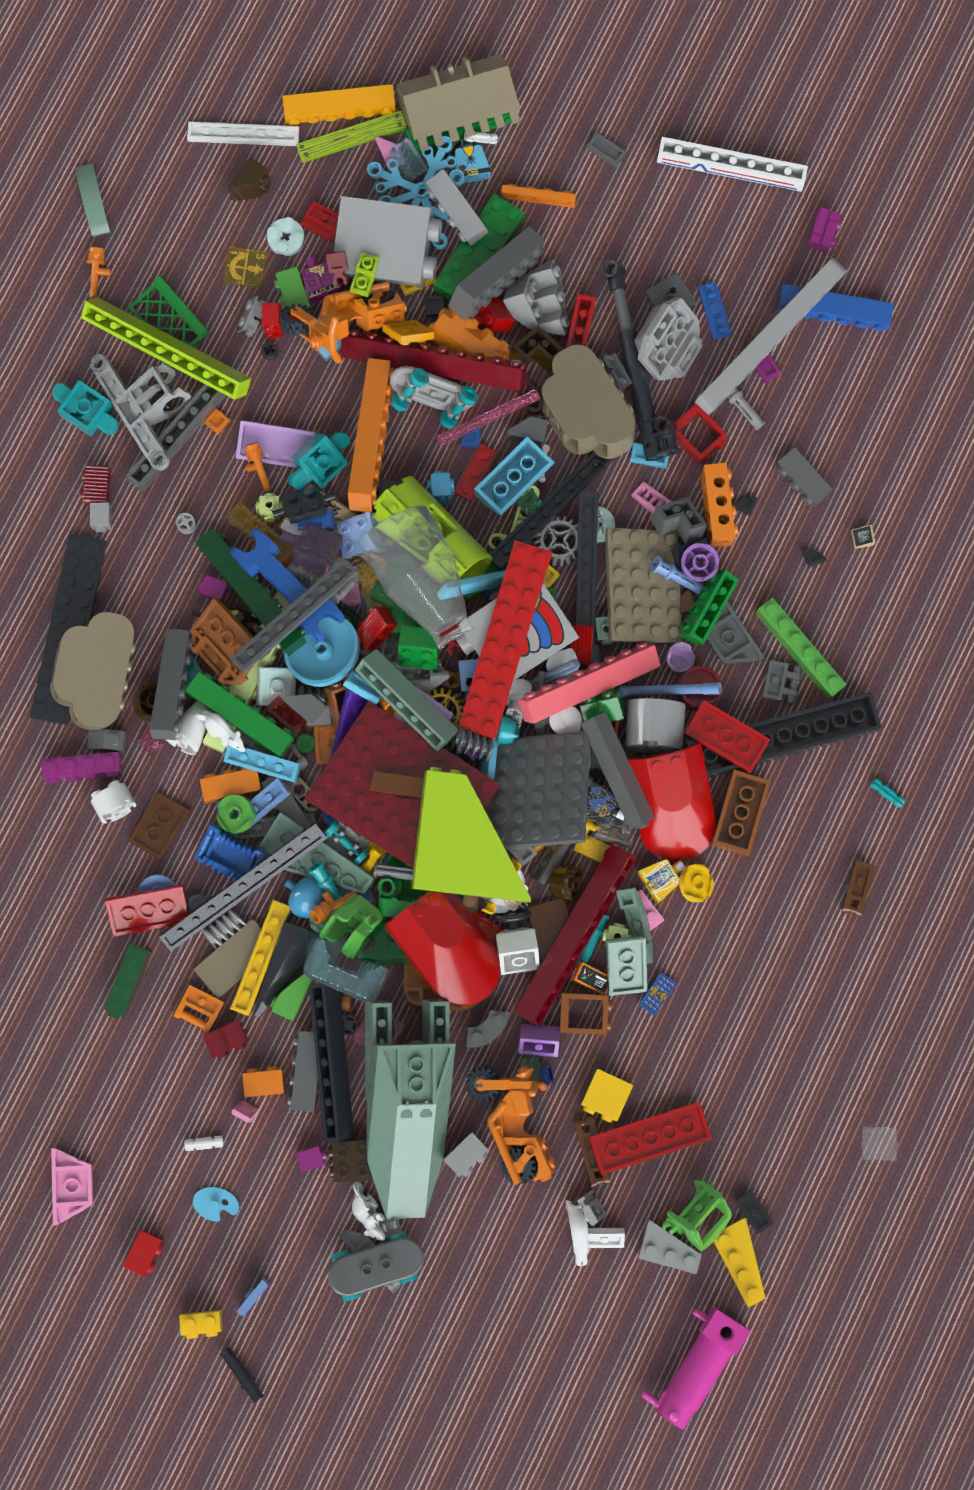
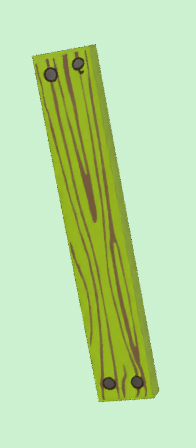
[296,111,407,163]

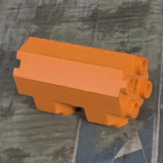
[428,307,510,360]

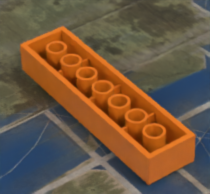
[348,358,394,513]

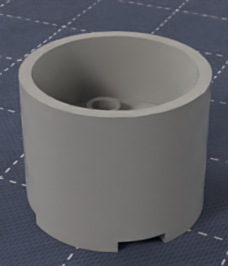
[625,698,686,754]

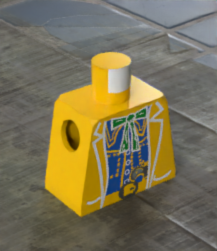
[637,859,685,904]

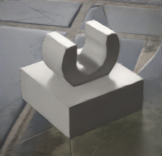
[379,1217,402,1238]

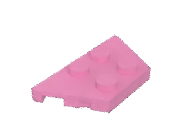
[51,1148,93,1226]

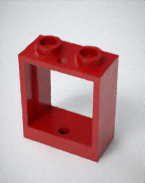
[675,404,728,465]

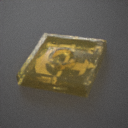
[224,246,267,289]

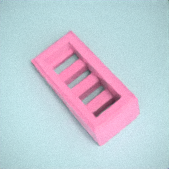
[631,481,672,514]
[231,1100,258,1123]

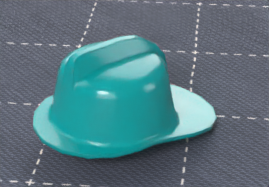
[498,715,520,747]

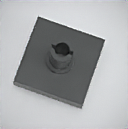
[645,272,697,308]

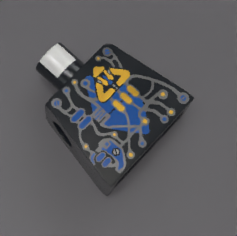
[586,782,624,825]

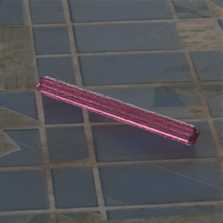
[436,389,540,446]

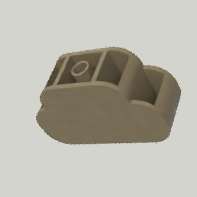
[542,345,635,459]
[50,612,136,731]

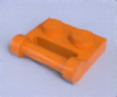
[174,985,225,1034]

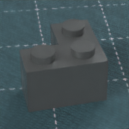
[651,497,707,544]

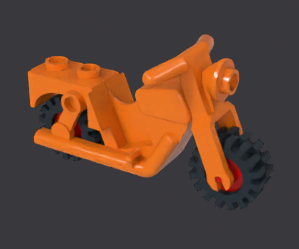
[279,281,407,364]

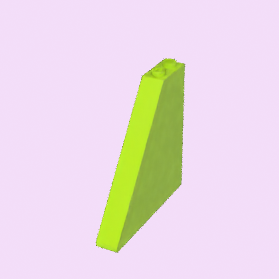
[411,767,531,902]

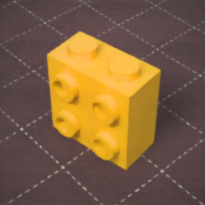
[581,1069,633,1123]

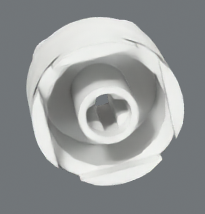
[91,780,136,823]

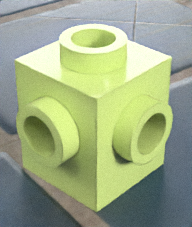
[256,493,283,522]
[602,923,631,946]

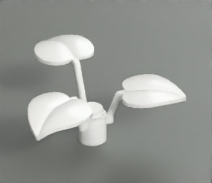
[506,648,582,734]

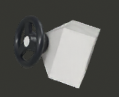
[493,909,539,975]

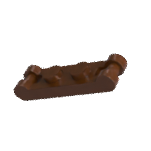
[573,1115,611,1189]

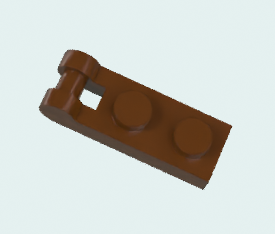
[841,860,875,917]

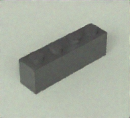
[288,1031,318,1112]

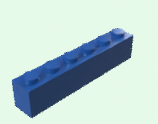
[778,284,894,332]

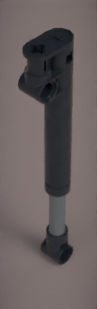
[602,260,681,461]

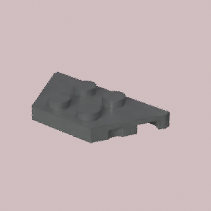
[707,601,765,665]

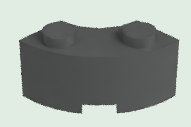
[466,1010,510,1048]

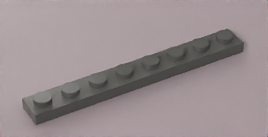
[230,558,358,674]

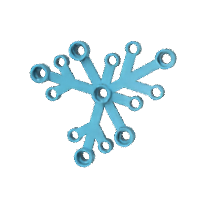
[367,136,465,250]

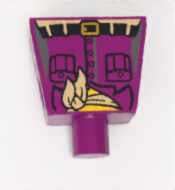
[302,257,342,305]

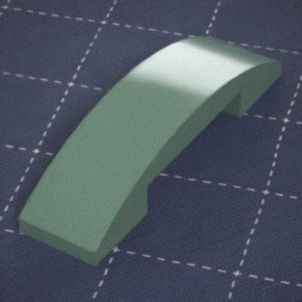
[75,163,110,237]
[616,887,653,964]

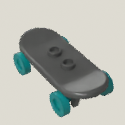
[328,1232,424,1302]

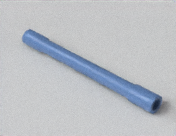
[618,683,722,697]

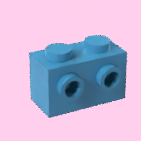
[427,471,454,505]

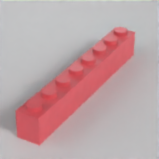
[518,642,661,724]

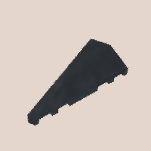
[252,921,323,1018]

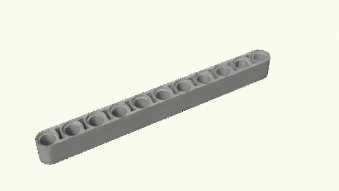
[695,258,847,415]

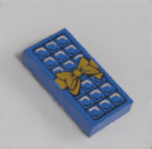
[639,973,677,1016]

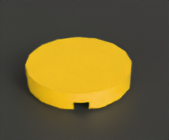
[679,864,714,902]

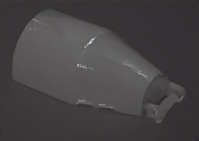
[358,505,474,649]

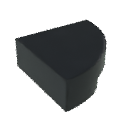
[735,496,758,516]
[801,549,827,568]

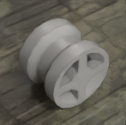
[176,513,196,534]

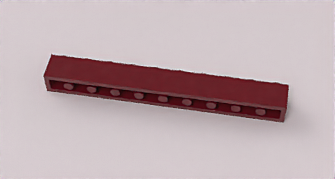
[341,329,527,391]
[514,844,637,1027]

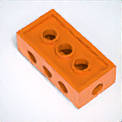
[700,463,738,547]

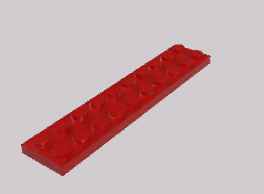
[458,540,552,739]

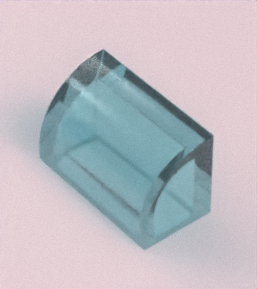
[388,137,429,182]

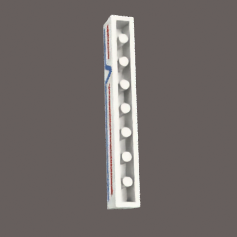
[657,137,808,192]

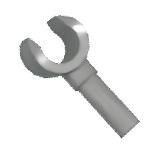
[291,743,308,770]

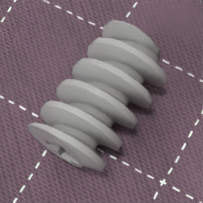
[203,909,246,950]

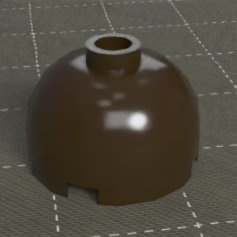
[133,683,157,722]

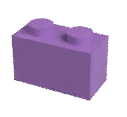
[519,1024,560,1057]

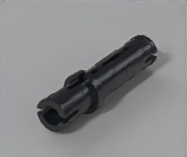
[220,1347,264,1403]

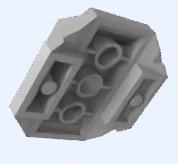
[634,297,702,381]

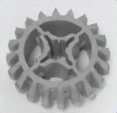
[534,516,578,567]

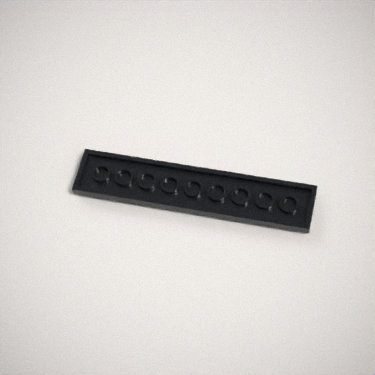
[30,534,108,726]

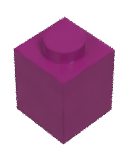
[198,575,229,602]
[296,1146,328,1172]

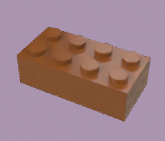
[710,770,771,857]

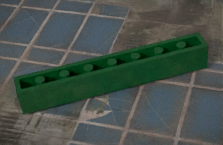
[195,528,307,656]

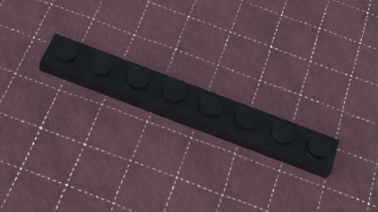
[575,491,598,645]

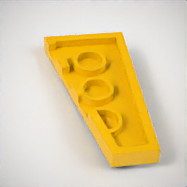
[714,1217,765,1308]

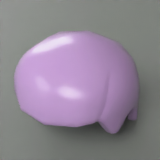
[666,642,695,673]

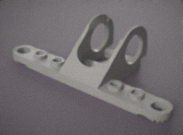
[90,354,191,471]

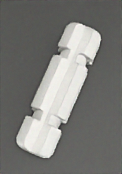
[464,131,498,144]
[184,1136,223,1151]

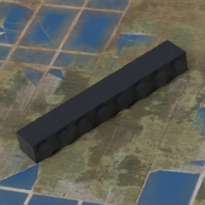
[309,981,354,1142]

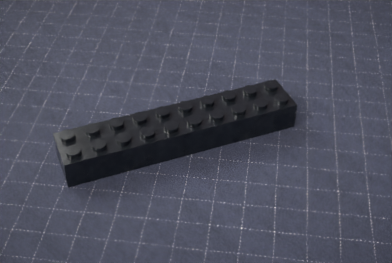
[685,692,882,778]

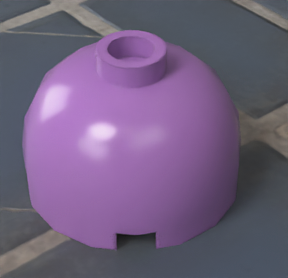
[681,543,719,582]

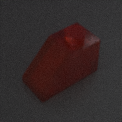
[265,696,307,740]

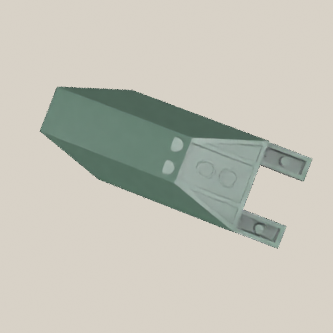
[365,999,456,1219]

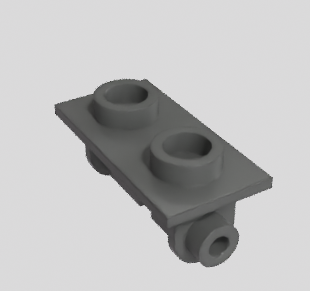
[601,353,632,390]

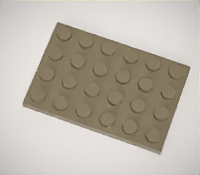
[605,528,682,644]

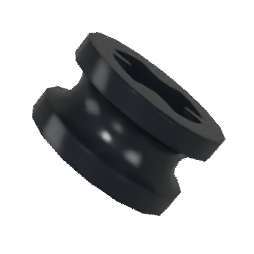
[261,341,278,360]

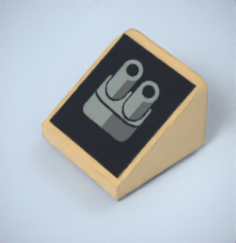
[851,525,875,549]

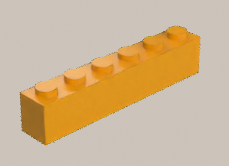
[283,84,396,125]

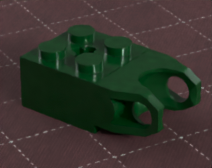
[357,921,411,965]

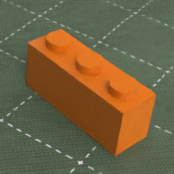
[200,767,262,804]

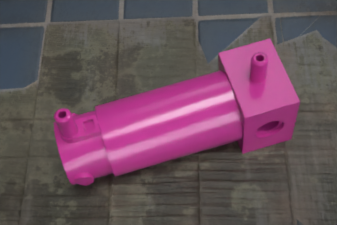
[642,1306,751,1430]

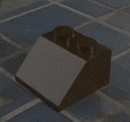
[228,157,271,201]

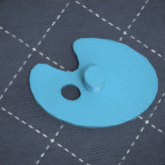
[193,1187,239,1222]

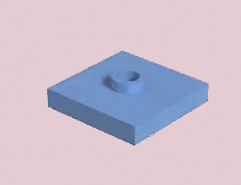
[237,1277,271,1316]

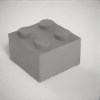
[443,1132,488,1178]

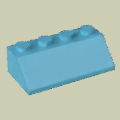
[474,437,554,515]

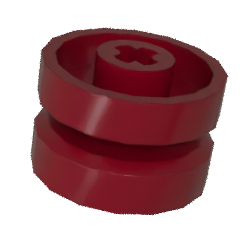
[678,666,721,712]

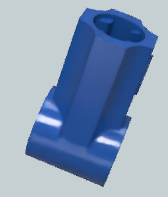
[297,509,335,532]

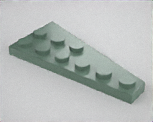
[258,811,376,894]

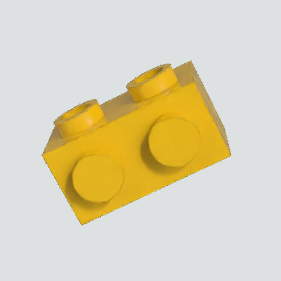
[179,1310,223,1339]

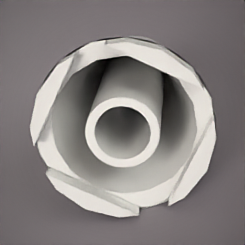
[167,701,210,755]

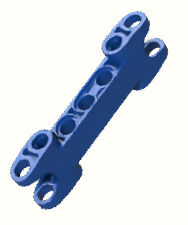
[230,528,345,642]

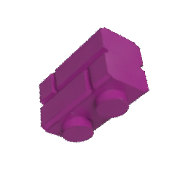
[807,207,842,253]

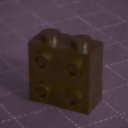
[329,1140,373,1182]

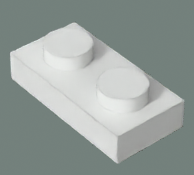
[588,1228,625,1248]

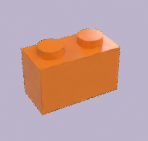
[242,1066,285,1097]

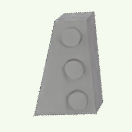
[638,1219,702,1274]

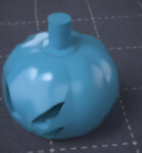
[285,877,325,918]

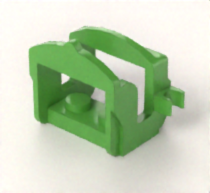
[319,894,383,959]
[662,1177,732,1251]

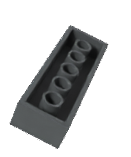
[448,226,545,321]

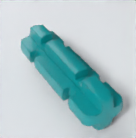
[871,778,906,808]

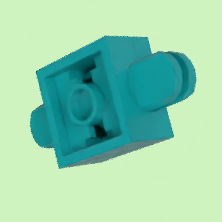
[52,380,119,437]
[288,431,350,490]

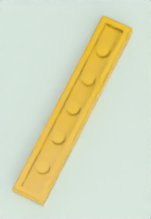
[230,900,291,1016]

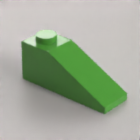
[270,966,318,1022]

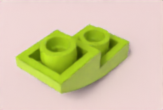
[350,253,380,297]

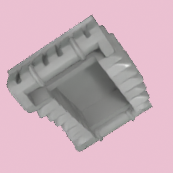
[286,548,360,603]

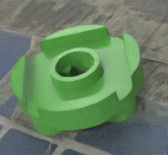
[217,795,256,834]

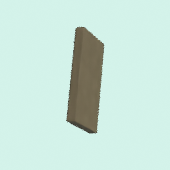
[193,919,261,999]

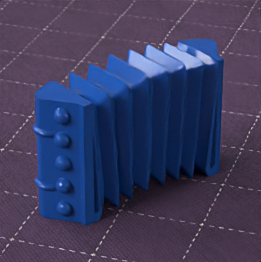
[194,823,268,881]

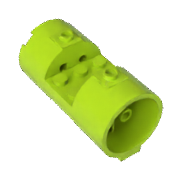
[372,476,492,587]

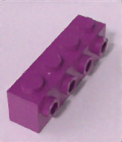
[41,752,123,784]

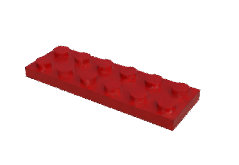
[588,1102,712,1175]

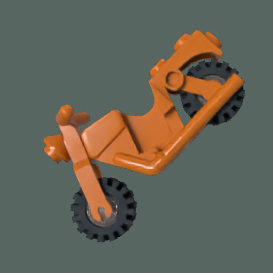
[465,1065,557,1185]

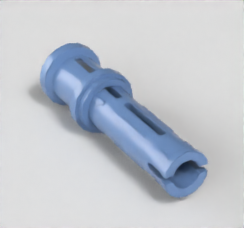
[650,556,704,594]

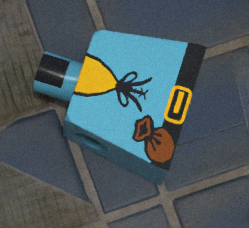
[455,138,491,183]

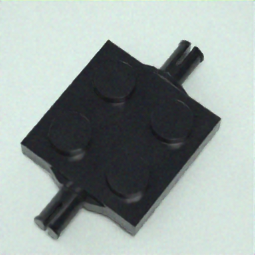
[272,485,336,524]

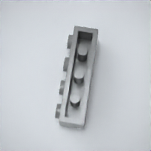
[425,169,489,246]

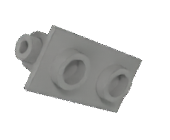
[238,296,266,337]

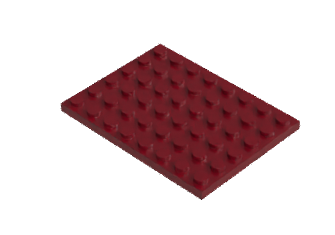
[304,701,500,868]

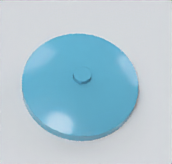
[284,618,360,687]

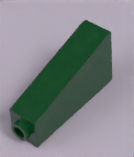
[104,943,153,1020]

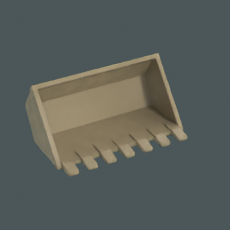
[396,54,521,151]

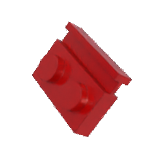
[300,201,339,243]

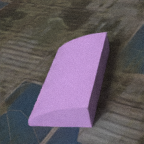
[236,420,317,468]

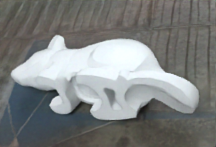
[195,708,245,752]
[352,1181,385,1241]

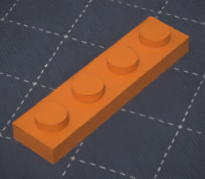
[501,184,576,208]

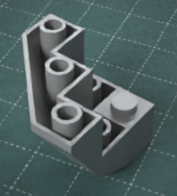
[503,259,570,336]

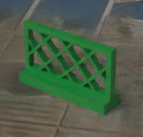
[128,276,211,348]

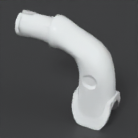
[566,1200,589,1266]

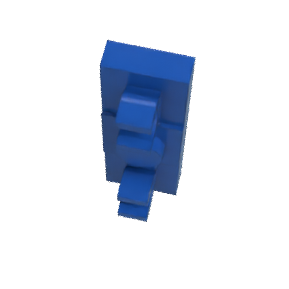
[698,282,731,340]

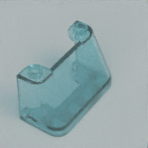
[303,937,389,1003]

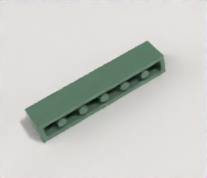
[355,649,459,752]

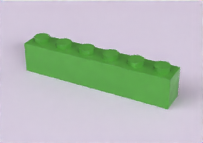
[755,597,847,700]

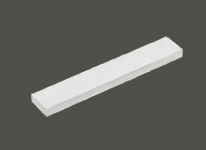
[187,122,299,146]

